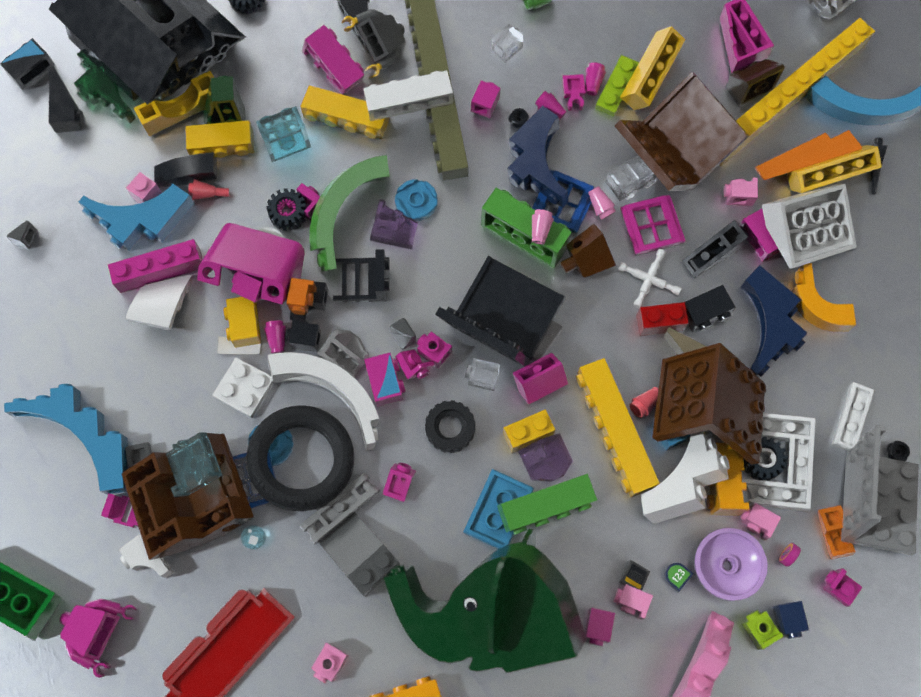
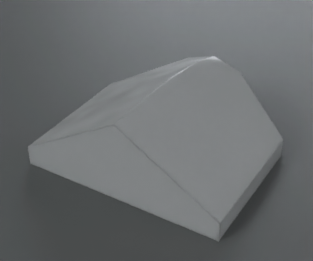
[317,329,369,378]

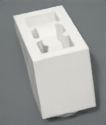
[118,533,174,578]

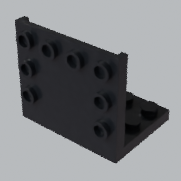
[435,255,566,367]

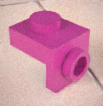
[296,183,320,221]

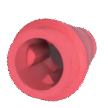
[630,387,659,418]

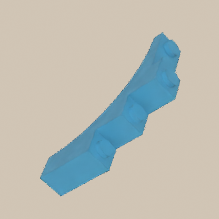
[4,384,128,495]

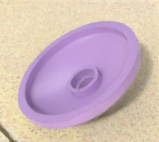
[695,528,767,601]

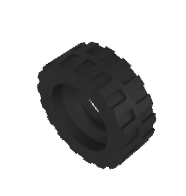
[425,400,475,453]

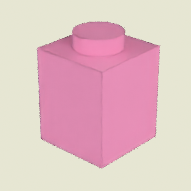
[126,172,162,203]

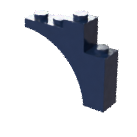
[507,106,569,208]
[740,265,808,377]

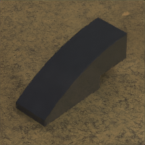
[154,152,217,187]

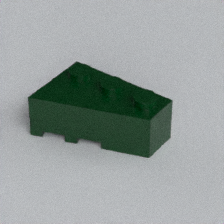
[204,76,246,124]

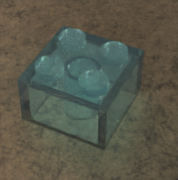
[256,106,311,163]

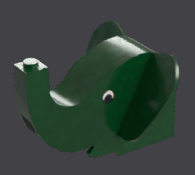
[383,529,587,673]

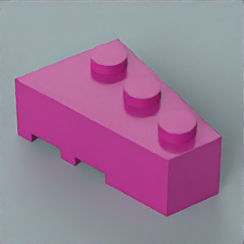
[720,0,774,74]

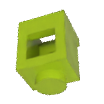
[742,610,784,650]

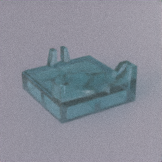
[166,432,222,497]

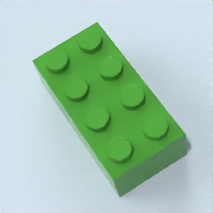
[481,188,572,268]

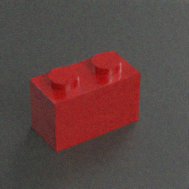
[636,302,688,336]

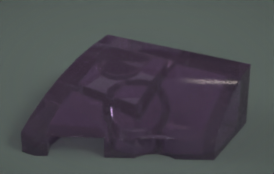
[370,199,418,250]

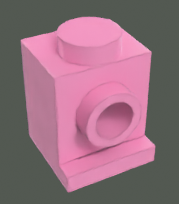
[723,177,758,206]
[740,503,781,541]
[613,585,653,620]
[311,643,349,683]

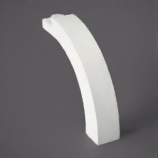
[268,352,379,451]

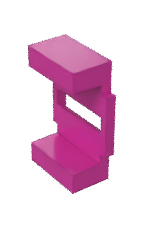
[101,493,138,528]

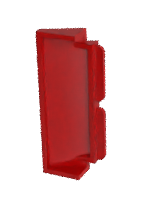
[162,588,295,697]

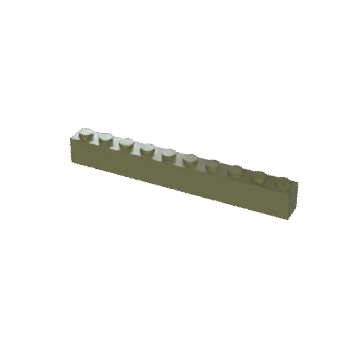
[404,0,468,181]

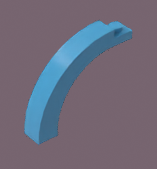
[804,76,921,126]

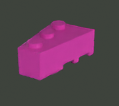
[302,25,364,95]

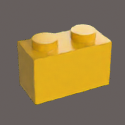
[223,297,262,348]
[503,409,555,453]

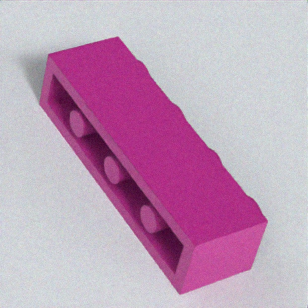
[108,239,203,293]

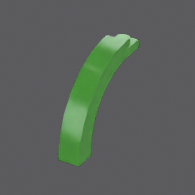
[309,155,390,272]

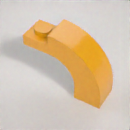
[791,263,856,332]

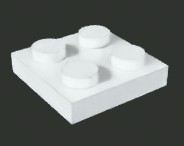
[212,357,273,418]

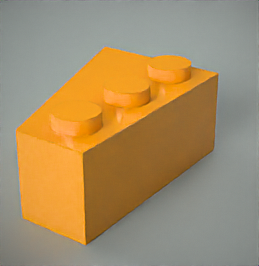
[706,443,750,516]

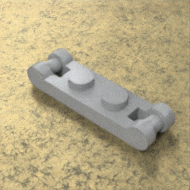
[300,473,380,545]

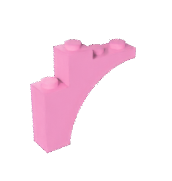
[672,611,734,697]

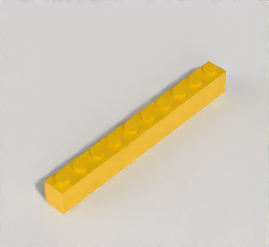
[719,18,875,166]

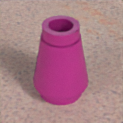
[585,62,606,96]
[535,91,567,121]
[264,320,286,354]

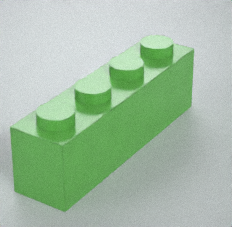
[497,474,597,535]

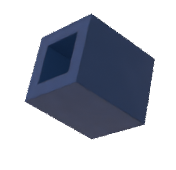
[772,601,809,639]

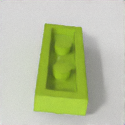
[595,55,639,117]

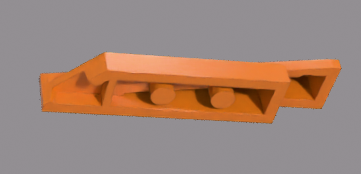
[755,130,862,180]

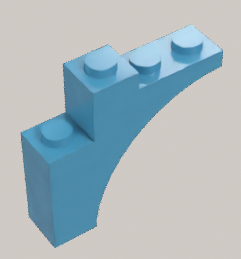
[78,184,195,251]

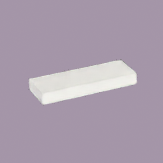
[832,382,875,452]

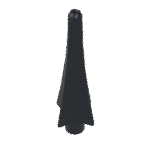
[871,137,888,195]

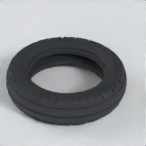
[246,405,354,511]

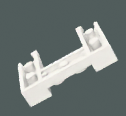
[742,413,816,512]

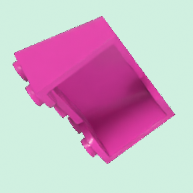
[197,223,305,305]

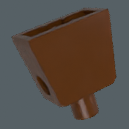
[560,224,616,278]

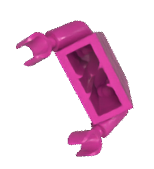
[59,599,137,678]

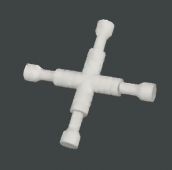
[618,249,682,309]

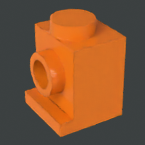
[287,278,317,315]

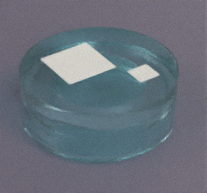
[241,525,266,550]

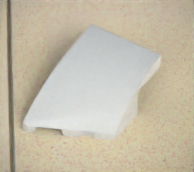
[125,274,194,331]

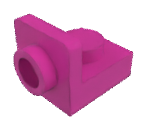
[395,349,435,379]
[382,463,416,502]
[823,568,863,607]

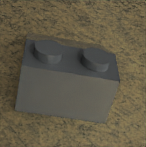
[319,512,400,597]

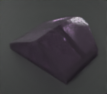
[518,433,573,482]

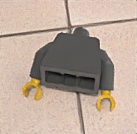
[341,9,405,78]

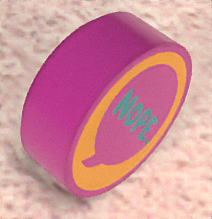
[778,542,801,567]

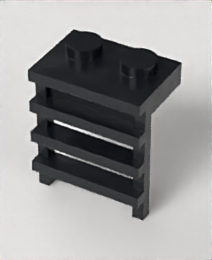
[333,249,390,302]

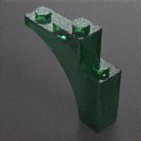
[73,51,136,124]

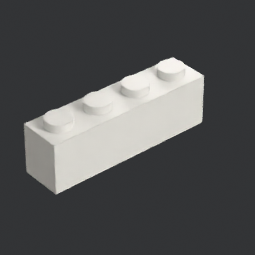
[363,71,453,121]

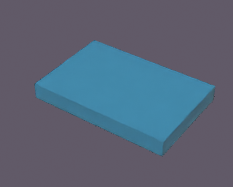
[463,469,534,549]

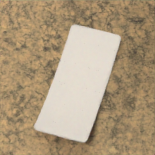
[217,336,261,355]

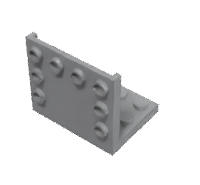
[841,425,919,555]

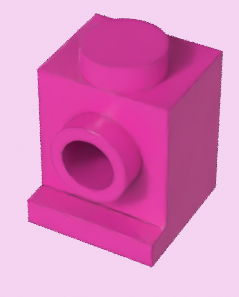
[417,332,452,369]

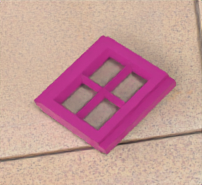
[620,195,686,255]

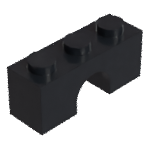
[286,281,329,352]

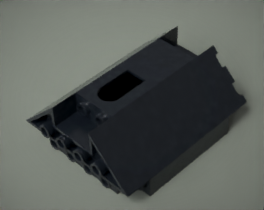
[48,0,246,105]

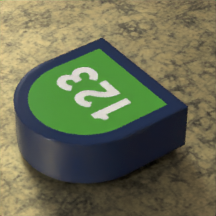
[664,563,694,592]

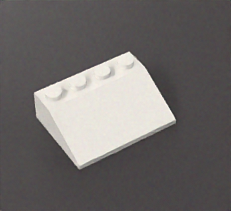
[762,184,857,269]

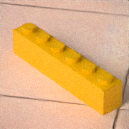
[576,358,660,497]

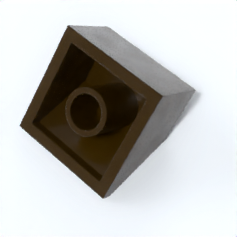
[726,59,785,106]

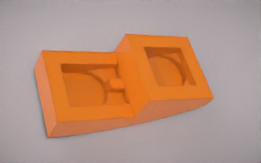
[818,505,856,560]

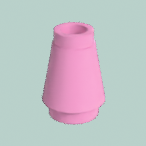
[588,186,616,220]
[531,209,554,244]

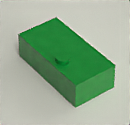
[0,562,63,641]

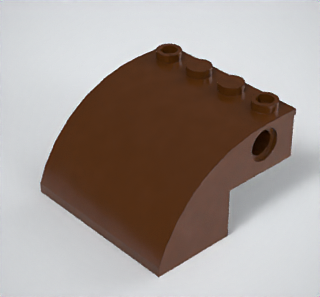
[121,433,254,560]

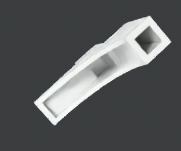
[641,430,730,524]

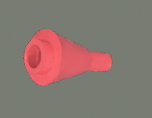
[188,179,229,200]

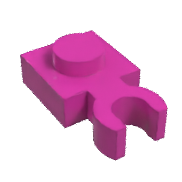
[562,74,586,111]

